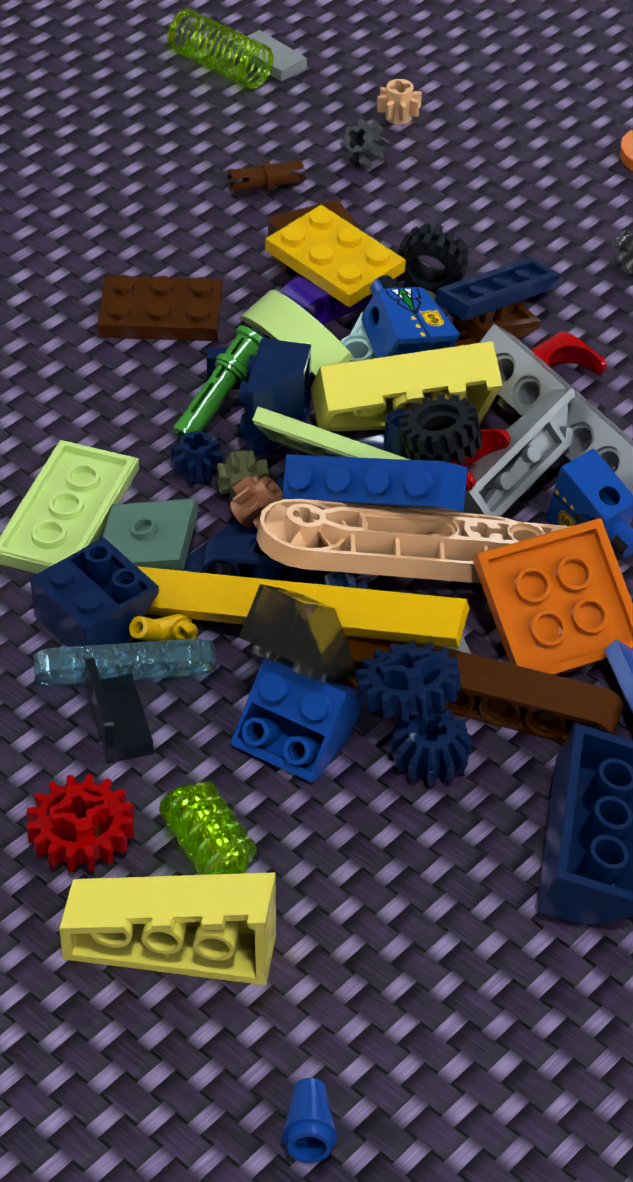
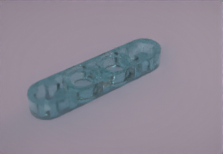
[33,639,217,685]

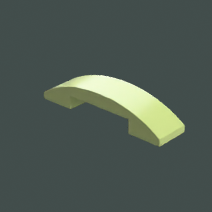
[240,290,354,378]

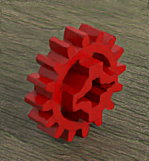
[26,774,134,872]

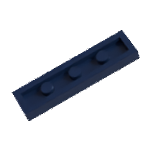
[435,257,560,321]

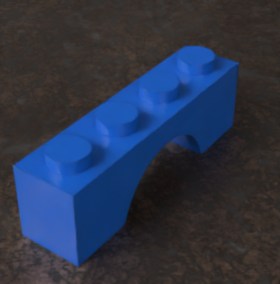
[282,454,468,512]

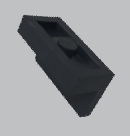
[84,657,154,764]

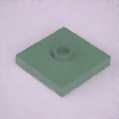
[103,498,199,571]

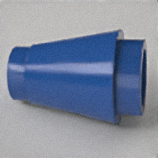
[282,1078,337,1163]

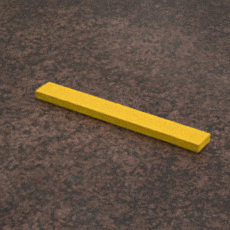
[137,566,469,648]

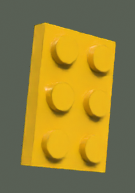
[265,205,406,308]

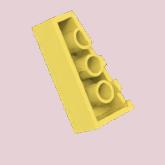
[311,341,503,431]
[59,872,276,985]

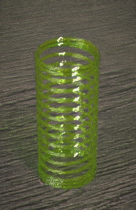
[167,9,273,89]

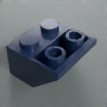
[238,338,311,457]
[30,537,159,663]

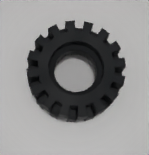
[396,224,469,294]
[399,394,482,465]

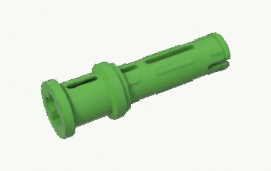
[172,325,263,438]

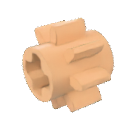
[377,79,422,125]

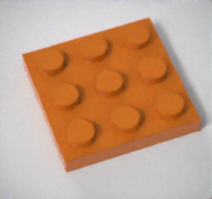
[472,518,633,675]

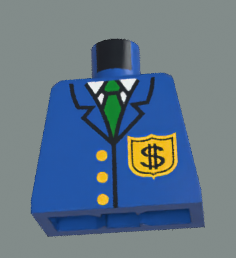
[361,275,460,358]
[545,448,633,558]

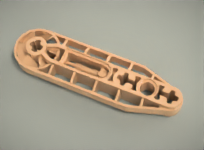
[256,499,570,583]

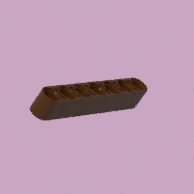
[300,632,623,743]

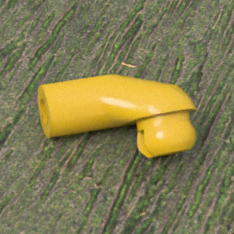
[129,613,198,646]

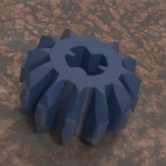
[390,708,472,788]

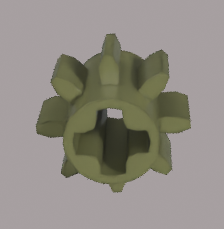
[217,450,270,499]

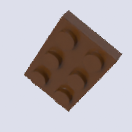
[97,275,223,341]

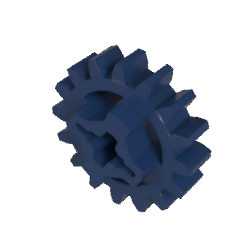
[356,641,461,720]

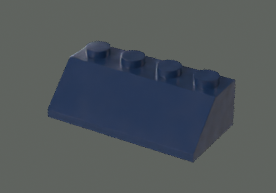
[537,723,633,926]

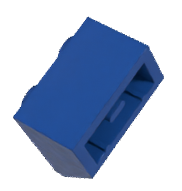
[230,656,363,782]

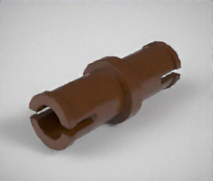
[227,159,305,194]

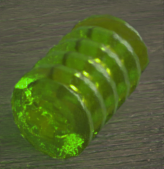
[159,782,257,875]

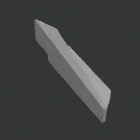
[450,387,575,516]

